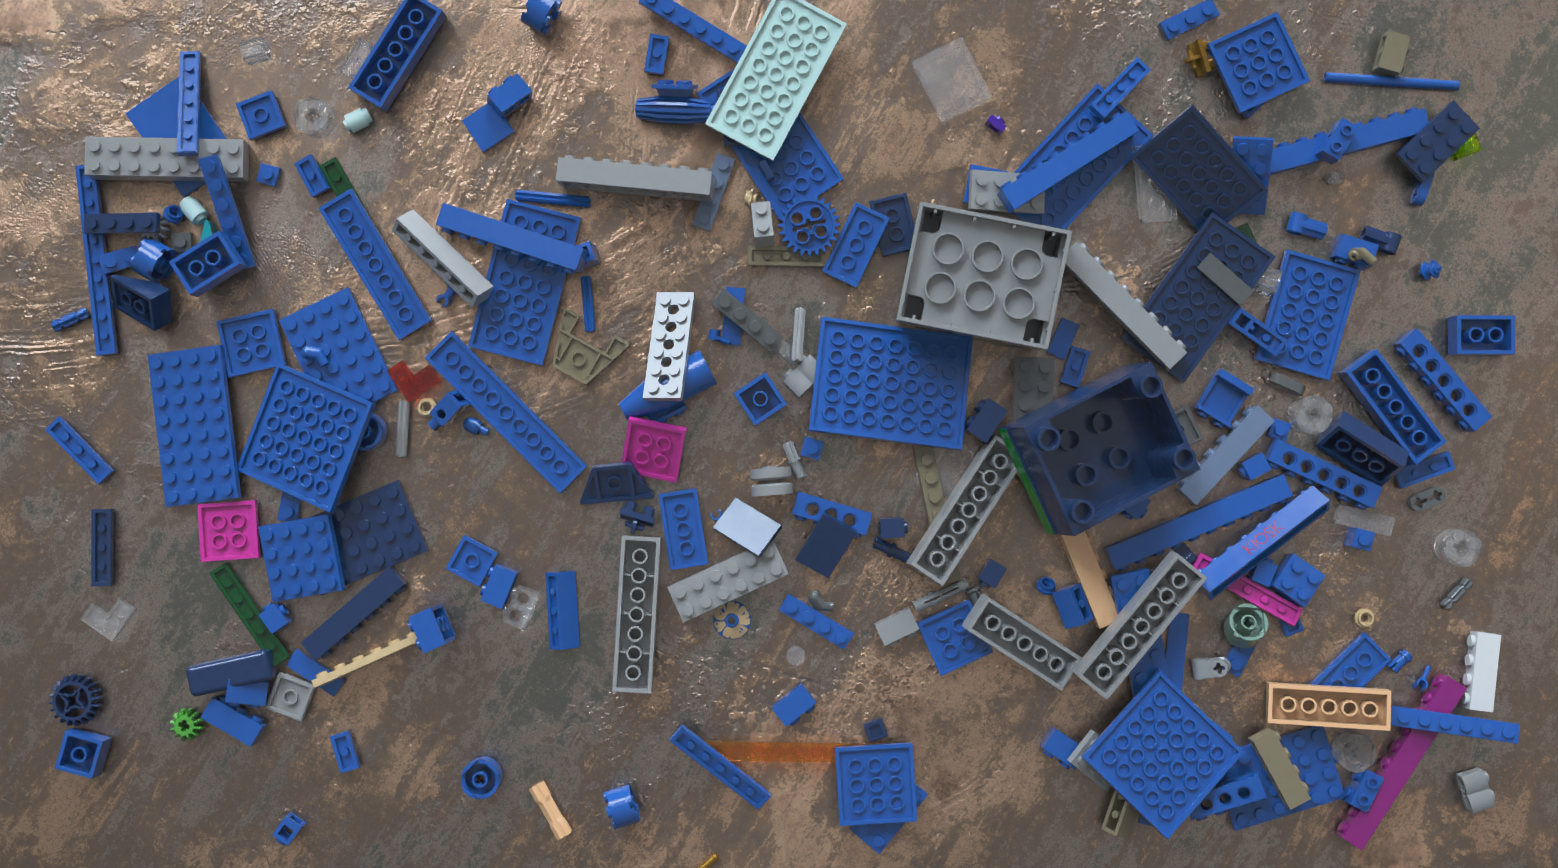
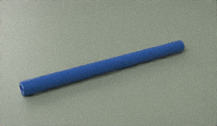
[1324,72,1460,91]

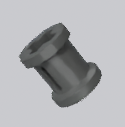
[965,584,982,607]

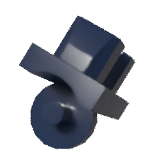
[620,500,655,534]

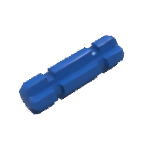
[51,308,90,332]

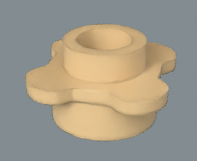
[744,188,760,206]

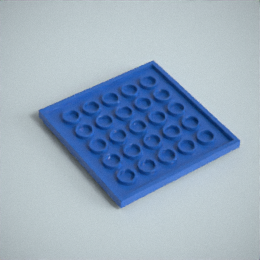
[238,363,376,513]
[1081,671,1244,839]

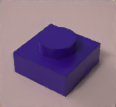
[985,114,1007,136]

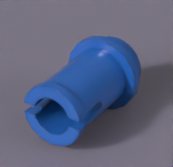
[1387,649,1413,674]

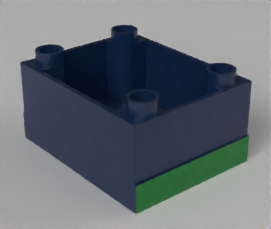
[998,362,1201,536]

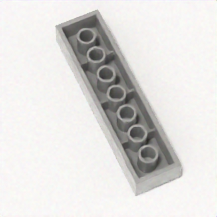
[84,136,249,182]
[556,155,716,202]
[1065,241,1187,371]
[906,435,1017,586]
[612,535,662,694]
[1072,550,1207,699]

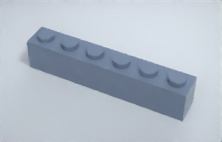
[1175,405,1275,505]

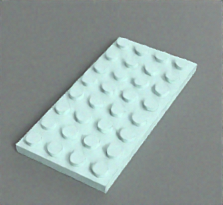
[705,0,847,161]

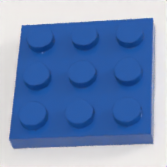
[216,309,287,378]
[917,599,993,676]

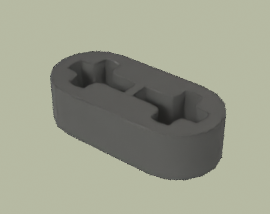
[1269,372,1306,396]
[1407,487,1446,512]

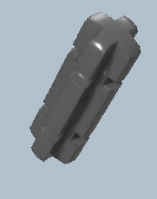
[1440,578,1473,610]

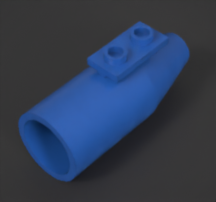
[619,350,717,423]

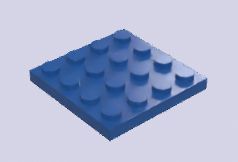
[1206,12,1310,114]
[258,514,346,602]
[835,742,917,826]

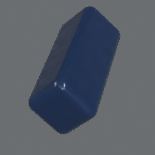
[186,648,279,697]

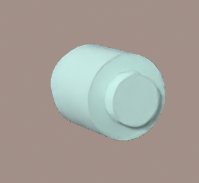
[343,107,373,133]
[179,196,208,225]

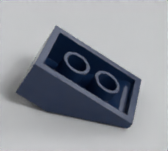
[110,275,173,331]

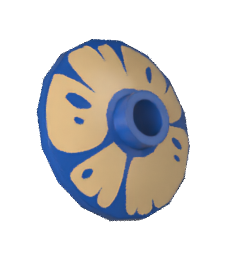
[713,601,751,639]

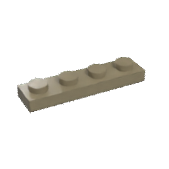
[748,246,825,267]

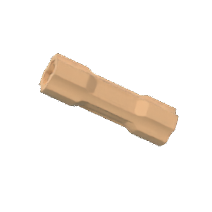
[529,780,572,840]

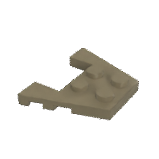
[552,307,630,385]

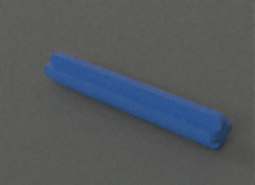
[515,190,591,207]

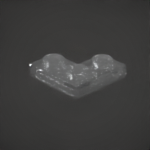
[80,598,136,641]

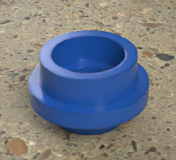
[163,205,183,224]
[1036,577,1056,595]

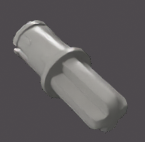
[783,441,807,479]

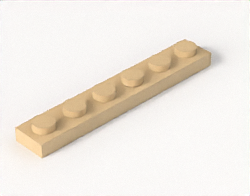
[311,632,417,688]

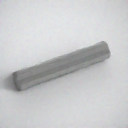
[791,307,806,363]
[396,401,410,457]

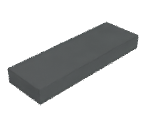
[1196,253,1254,306]

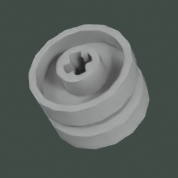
[749,465,793,497]

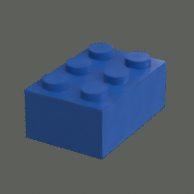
[169,231,247,297]
[1448,315,1515,356]
[408,603,457,653]

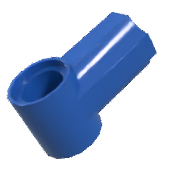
[1286,212,1328,240]

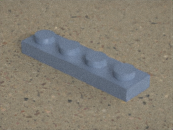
[692,153,735,232]

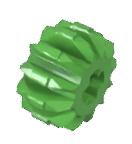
[169,708,205,741]

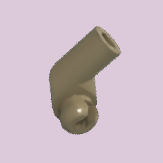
[1347,247,1377,266]

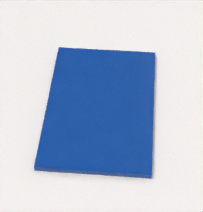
[125,77,227,198]

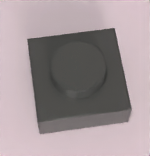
[171,232,194,253]

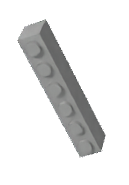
[392,209,493,308]

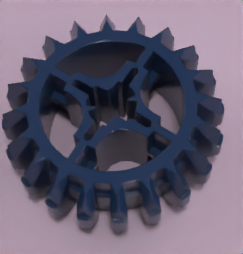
[48,674,104,726]

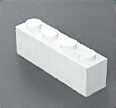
[1461,631,1501,712]

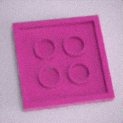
[622,416,687,483]
[197,500,261,562]

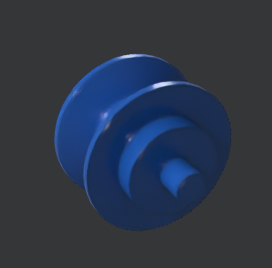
[1419,260,1442,281]

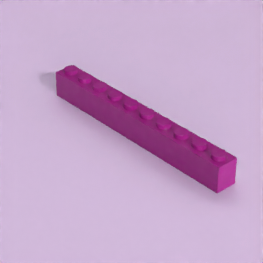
[1336,674,1467,851]

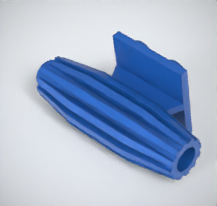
[635,80,715,124]

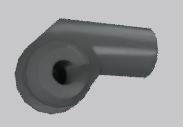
[808,590,834,612]

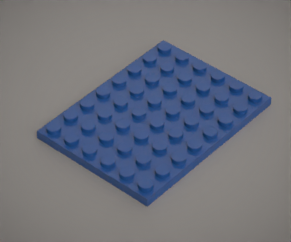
[808,317,973,451]

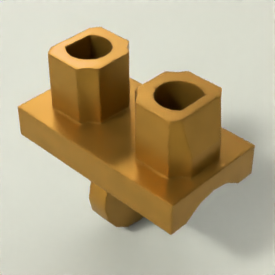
[1184,38,1216,78]

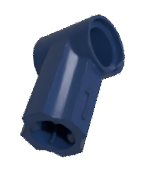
[1359,225,1402,255]

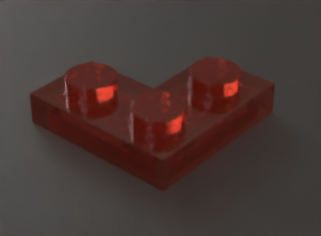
[387,360,441,403]

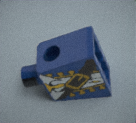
[428,390,471,431]

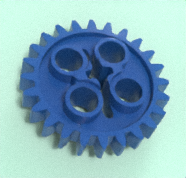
[778,194,840,257]

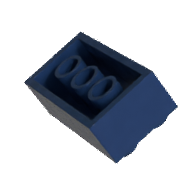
[1316,410,1409,487]

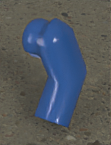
[301,346,329,367]

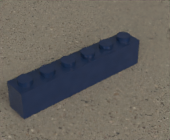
[301,566,408,660]

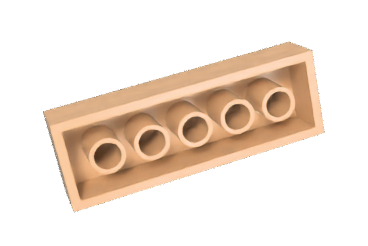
[1265,682,1391,731]

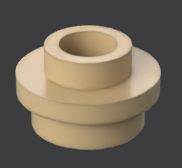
[417,398,437,417]
[1354,608,1374,628]

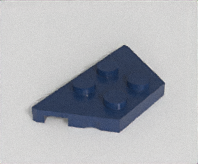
[580,462,654,505]

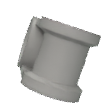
[1191,657,1231,680]

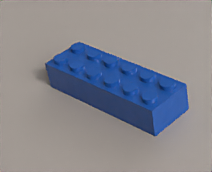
[348,0,447,113]
[1338,349,1447,465]

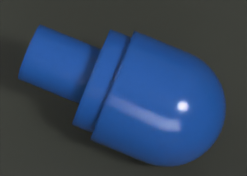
[463,417,490,436]

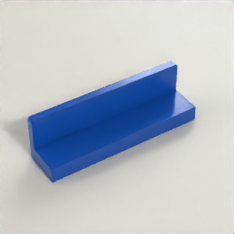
[545,571,580,650]

